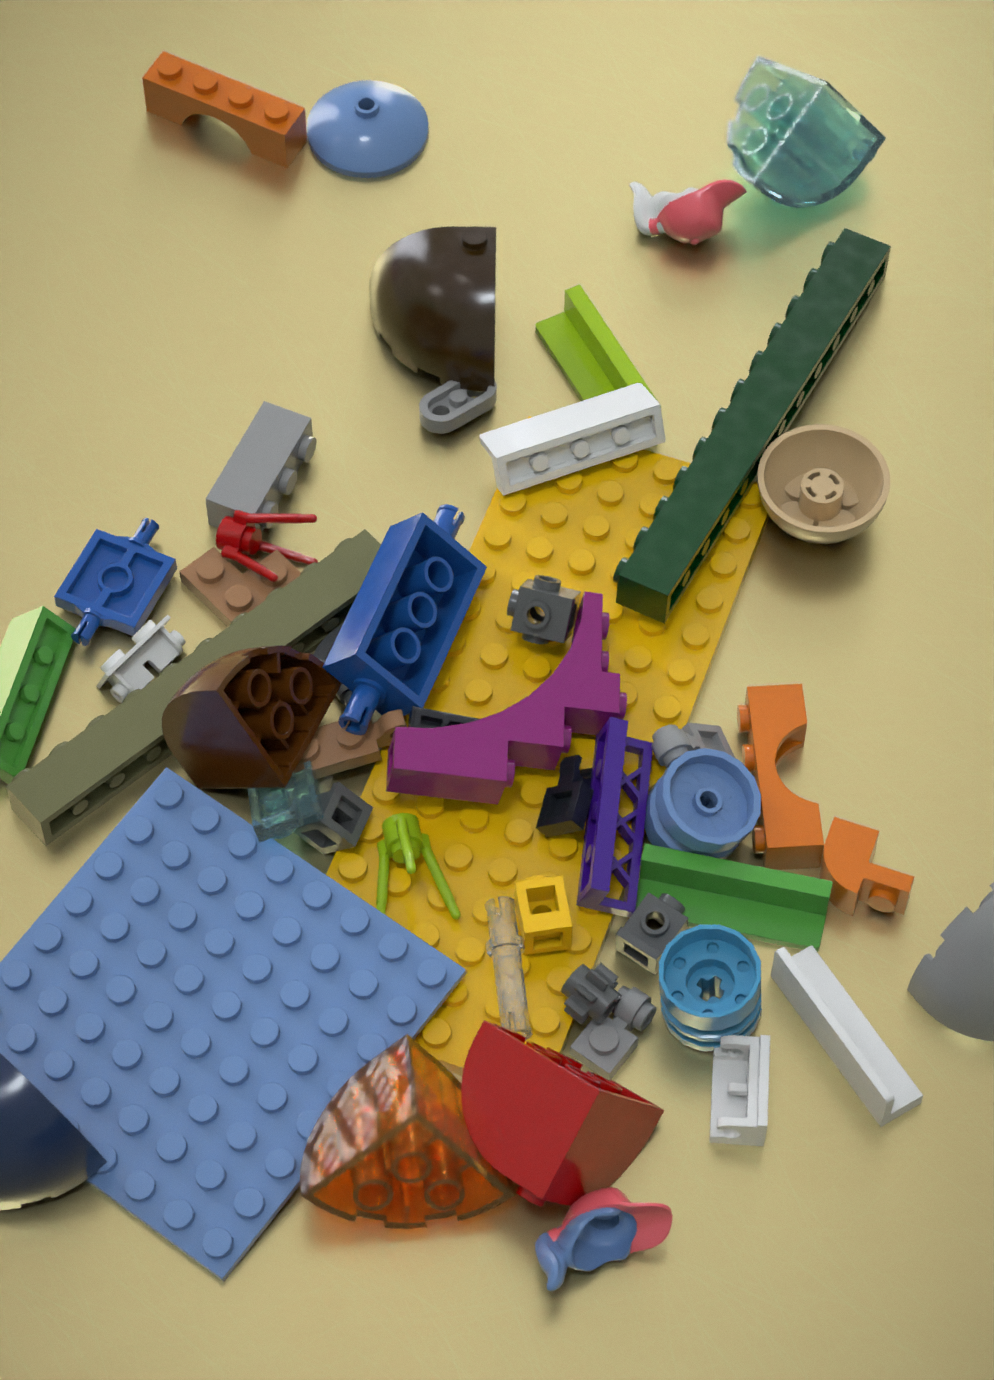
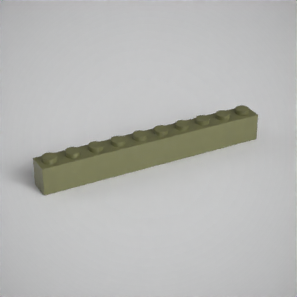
[6,529,381,846]

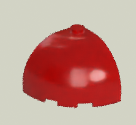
[461,1020,664,1207]

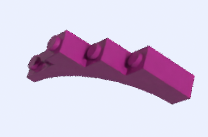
[386,591,627,805]

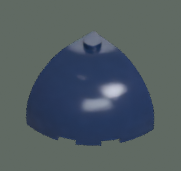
[0,1053,107,1210]

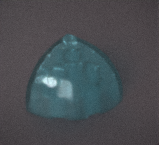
[727,56,886,208]

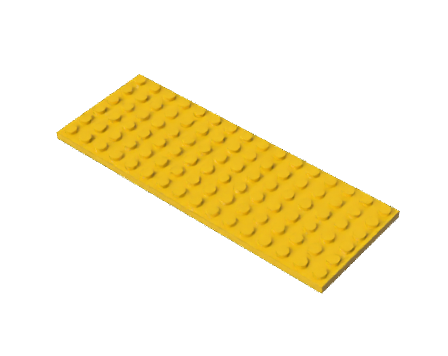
[326,416,769,1076]

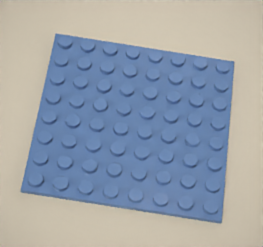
[0,767,467,1282]

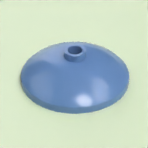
[306,80,429,178]

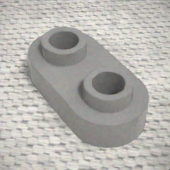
[419,380,497,434]

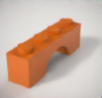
[142,51,307,168]
[737,684,824,870]

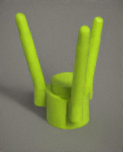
[376,813,461,920]

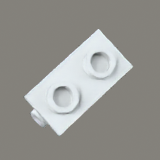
[97,615,186,703]

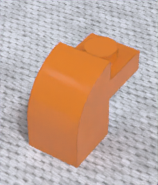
[819,817,914,916]

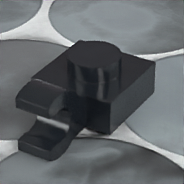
[536,754,594,838]

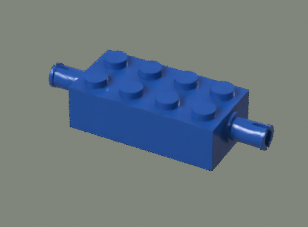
[322,504,487,735]

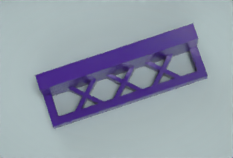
[576,717,653,918]

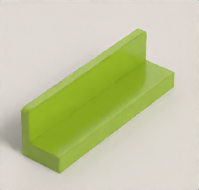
[535,284,661,406]

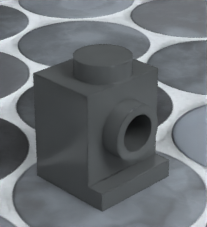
[289,782,373,854]
[616,892,688,975]

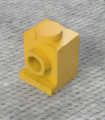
[514,875,573,955]

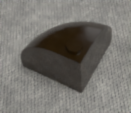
[369,226,496,392]

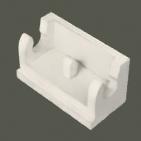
[709,1035,770,1146]

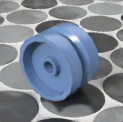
[644,748,761,859]

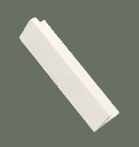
[479,383,666,496]
[771,945,923,1127]

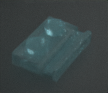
[248,760,324,842]

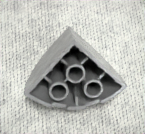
[907,882,994,1041]

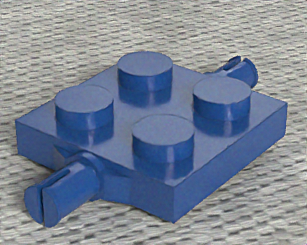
[54,518,177,646]

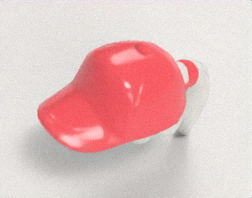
[630,179,747,245]

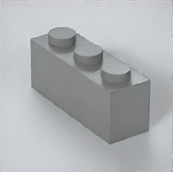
[205,401,317,532]

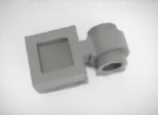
[651,723,735,768]
[570,986,657,1081]

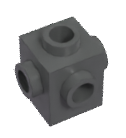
[507,575,581,644]

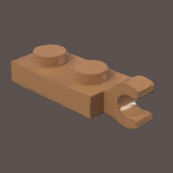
[290,710,407,786]

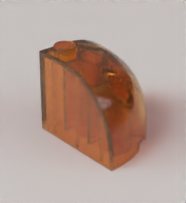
[300,1034,516,1229]

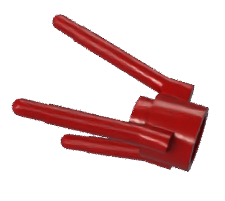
[216,510,318,582]

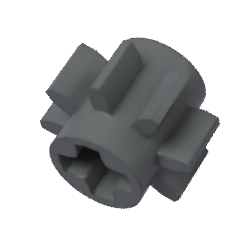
[561,962,622,1025]

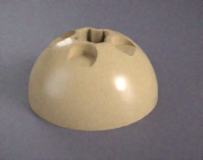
[757,424,890,544]

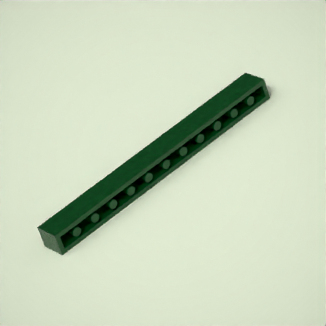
[613,228,891,624]

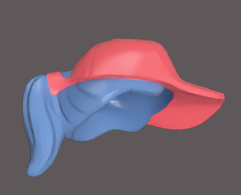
[535,1187,673,1291]

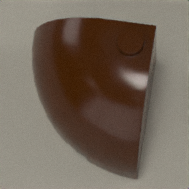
[162,645,342,789]

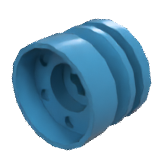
[659,925,762,1051]

